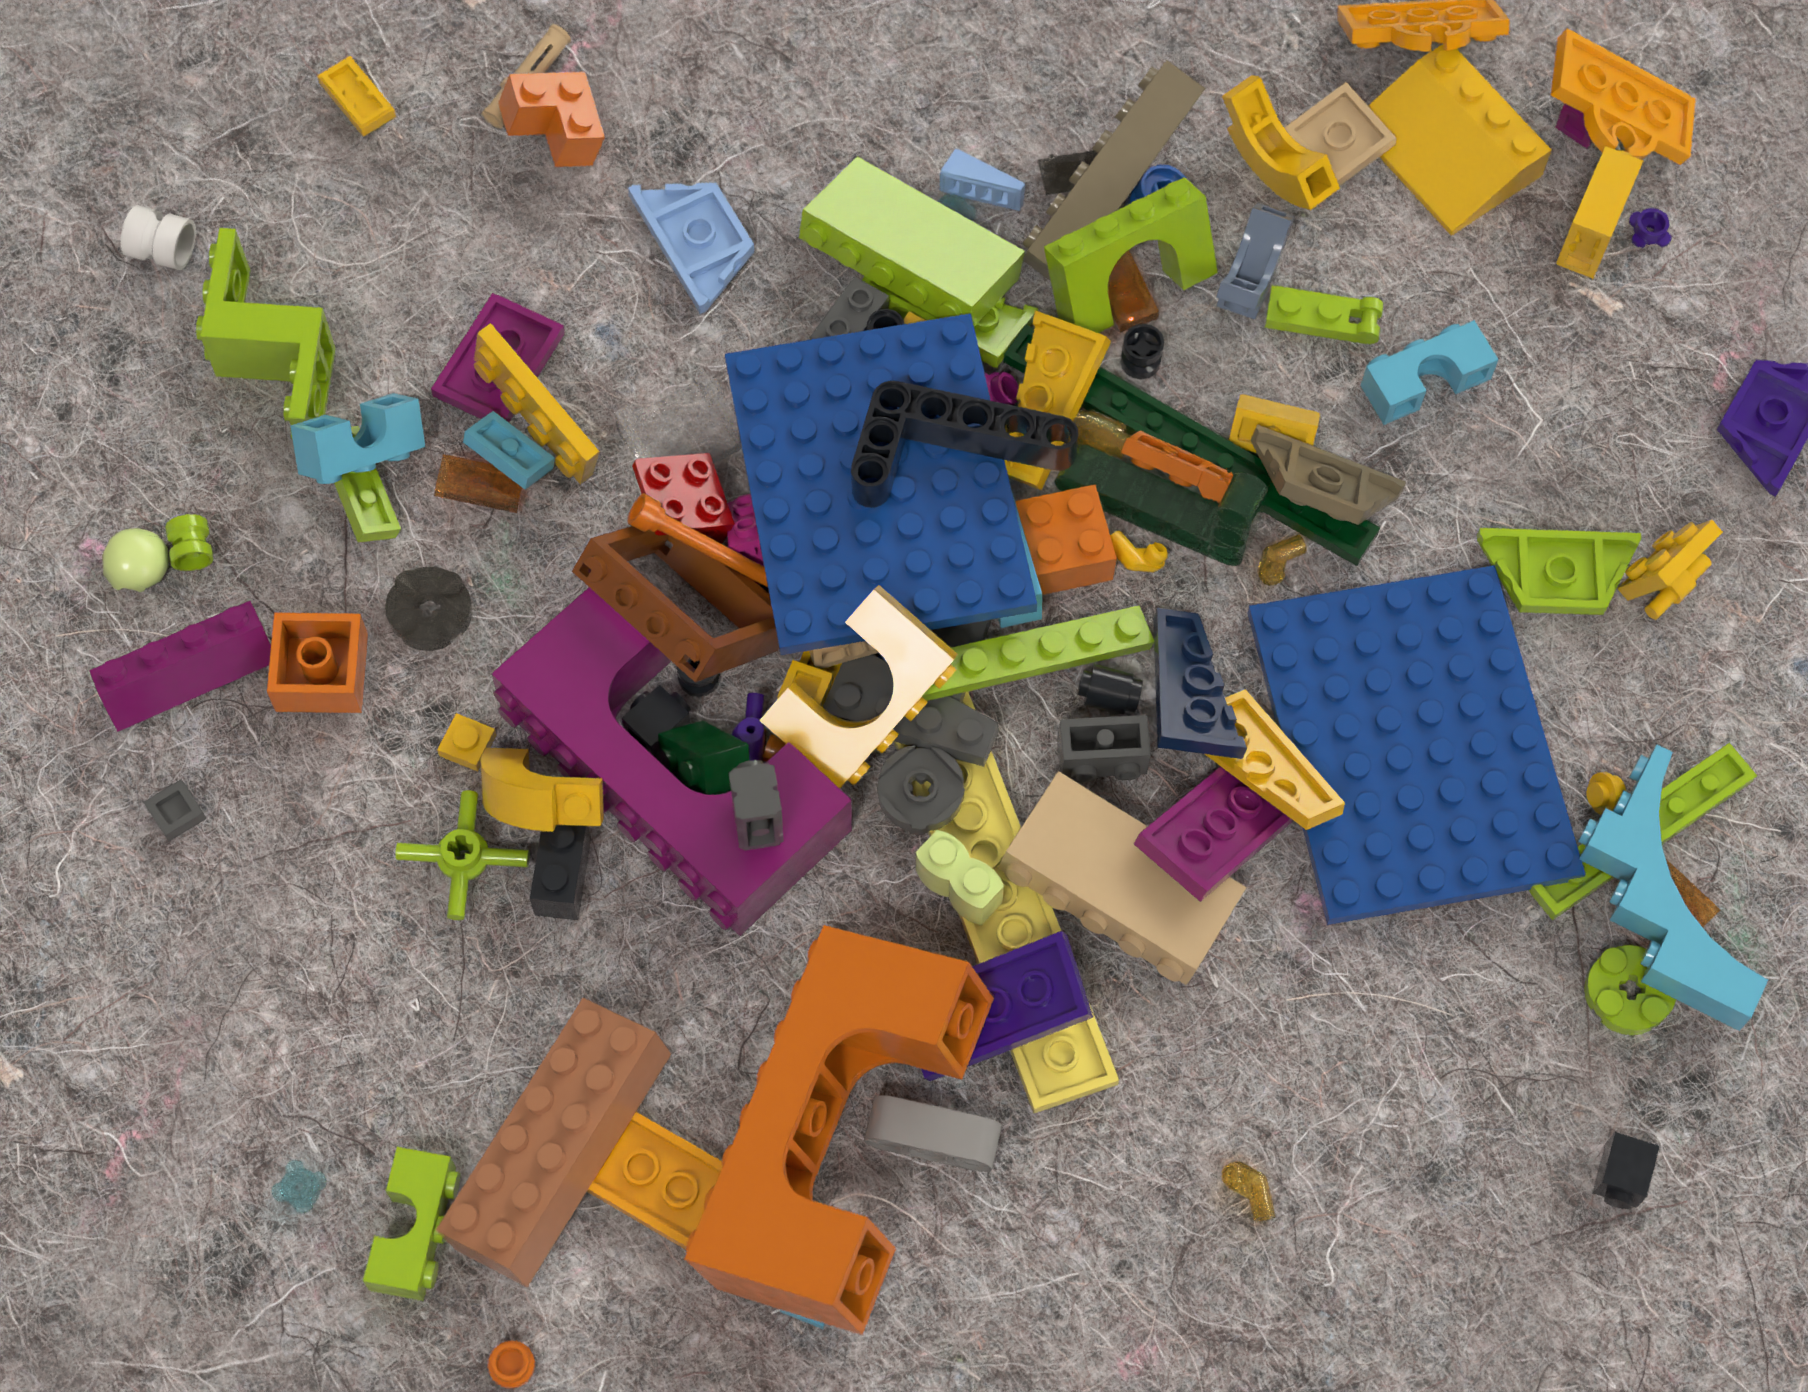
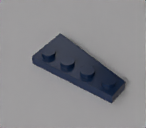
[1153,608,1247,759]

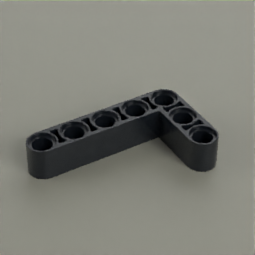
[851,381,1078,508]

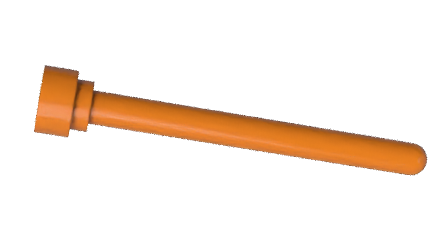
[627,493,768,587]

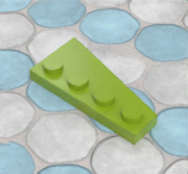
[862,276,1039,368]

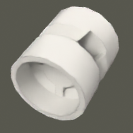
[120,205,196,271]

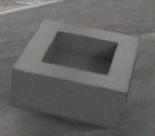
[144,779,207,842]

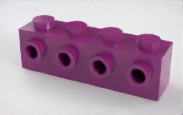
[89,600,271,732]

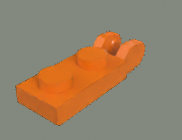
[1121,431,1239,503]

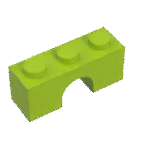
[363,1147,461,1301]

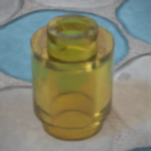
[1073,409,1130,463]

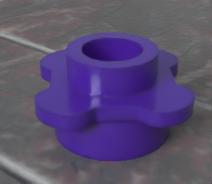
[1629,208,1672,248]

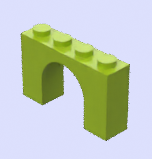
[1044,177,1218,333]

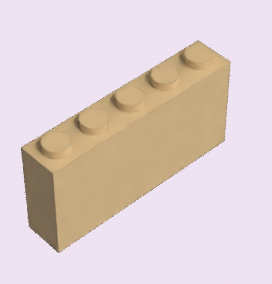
[998,771,1247,985]

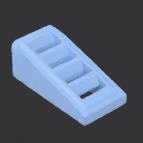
[940,148,1025,211]

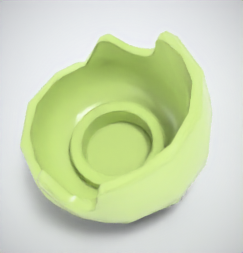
[102,528,169,592]

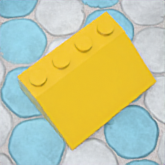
[1368,43,1552,236]

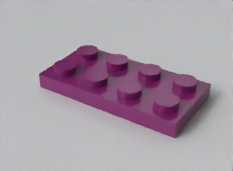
[1134,766,1294,902]

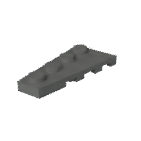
[823,655,999,767]

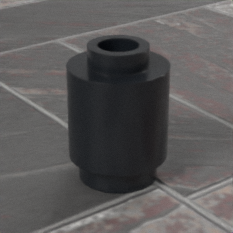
[1077,664,1143,715]

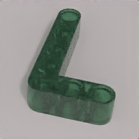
[1054,444,1268,566]

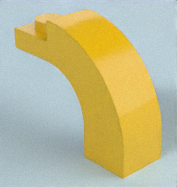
[1222,75,1340,210]
[480,748,604,832]

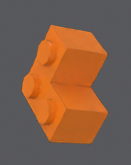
[498,72,605,167]

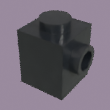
[622,685,691,759]

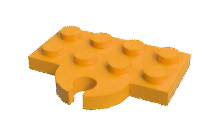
[1337,0,1510,52]
[1551,28,1696,165]

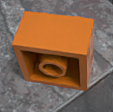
[1015,484,1117,595]
[267,612,368,713]

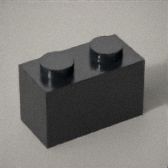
[529,825,591,920]

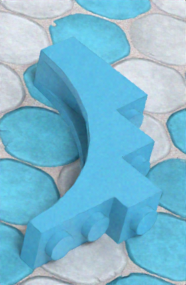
[1578,745,1768,1031]

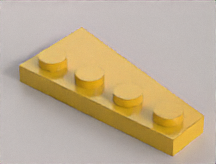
[1004,310,1111,490]
[1204,689,1345,830]

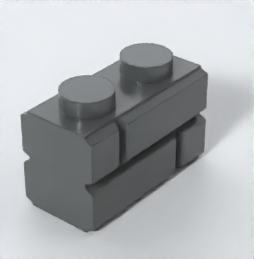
[729,760,784,851]

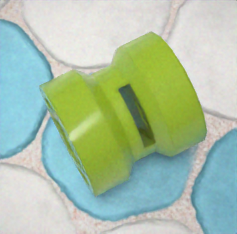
[165,514,214,571]

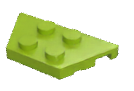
[1477,528,1642,615]

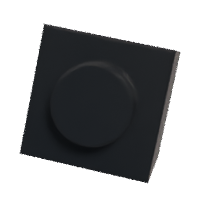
[1593,1132,1660,1209]

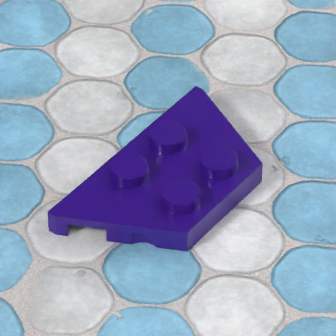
[1717,360,1808,497]

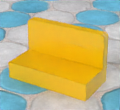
[1229,394,1320,453]

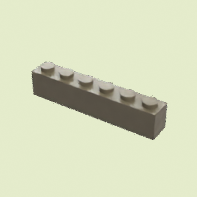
[1022,60,1205,280]

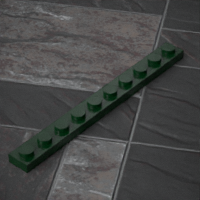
[1003,324,1380,566]

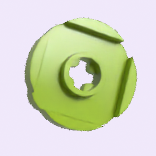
[1584,945,1676,1035]

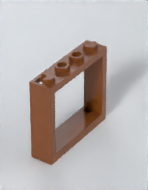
[572,526,779,682]

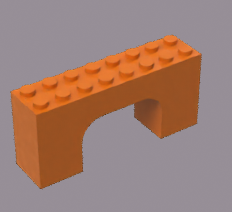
[684,925,994,1335]

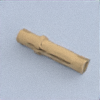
[482,24,571,129]

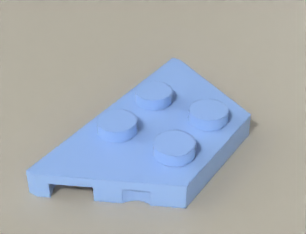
[628,182,754,314]

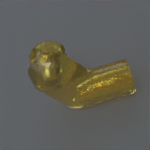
[1257,534,1307,586]
[1221,1161,1276,1222]

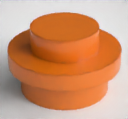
[488,1341,535,1389]

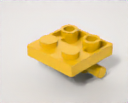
[1617,520,1723,620]

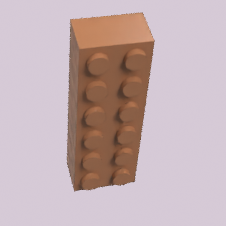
[436,998,671,1287]

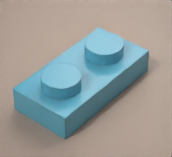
[463,411,555,490]

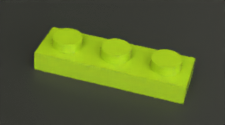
[334,426,401,543]

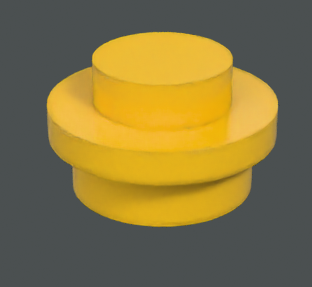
[1586,772,1626,815]

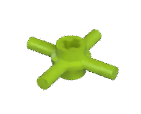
[395,790,530,920]

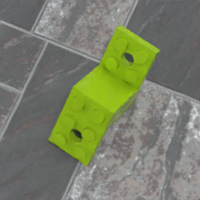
[196,228,336,440]

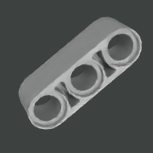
[864,1095,1002,1172]

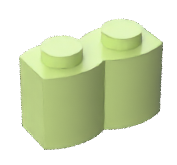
[916,830,1004,925]

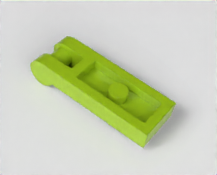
[1264,285,1384,344]

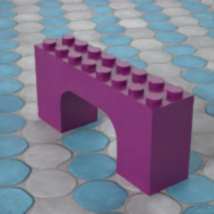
[491,587,852,936]

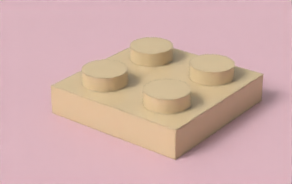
[1284,82,1396,186]

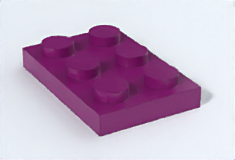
[431,292,565,422]

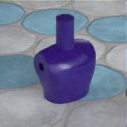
[731,693,767,761]

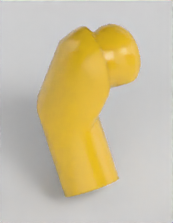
[1110,530,1168,572]

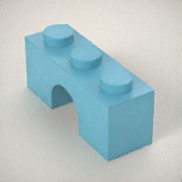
[1360,320,1499,425]
[290,393,426,484]

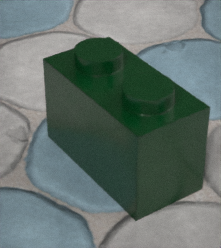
[657,720,750,795]

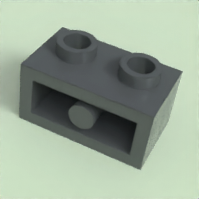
[1057,715,1151,783]

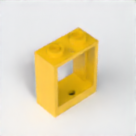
[1556,146,1644,279]

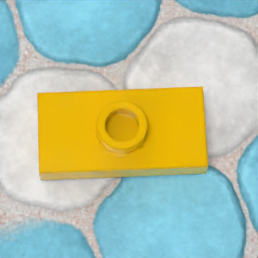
[317,56,396,137]

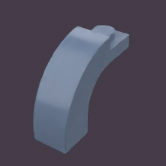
[1216,202,1296,319]

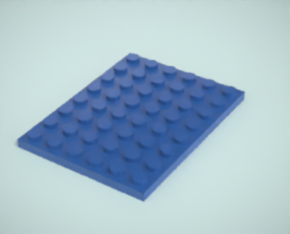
[725,313,1037,655]
[1247,565,1586,925]

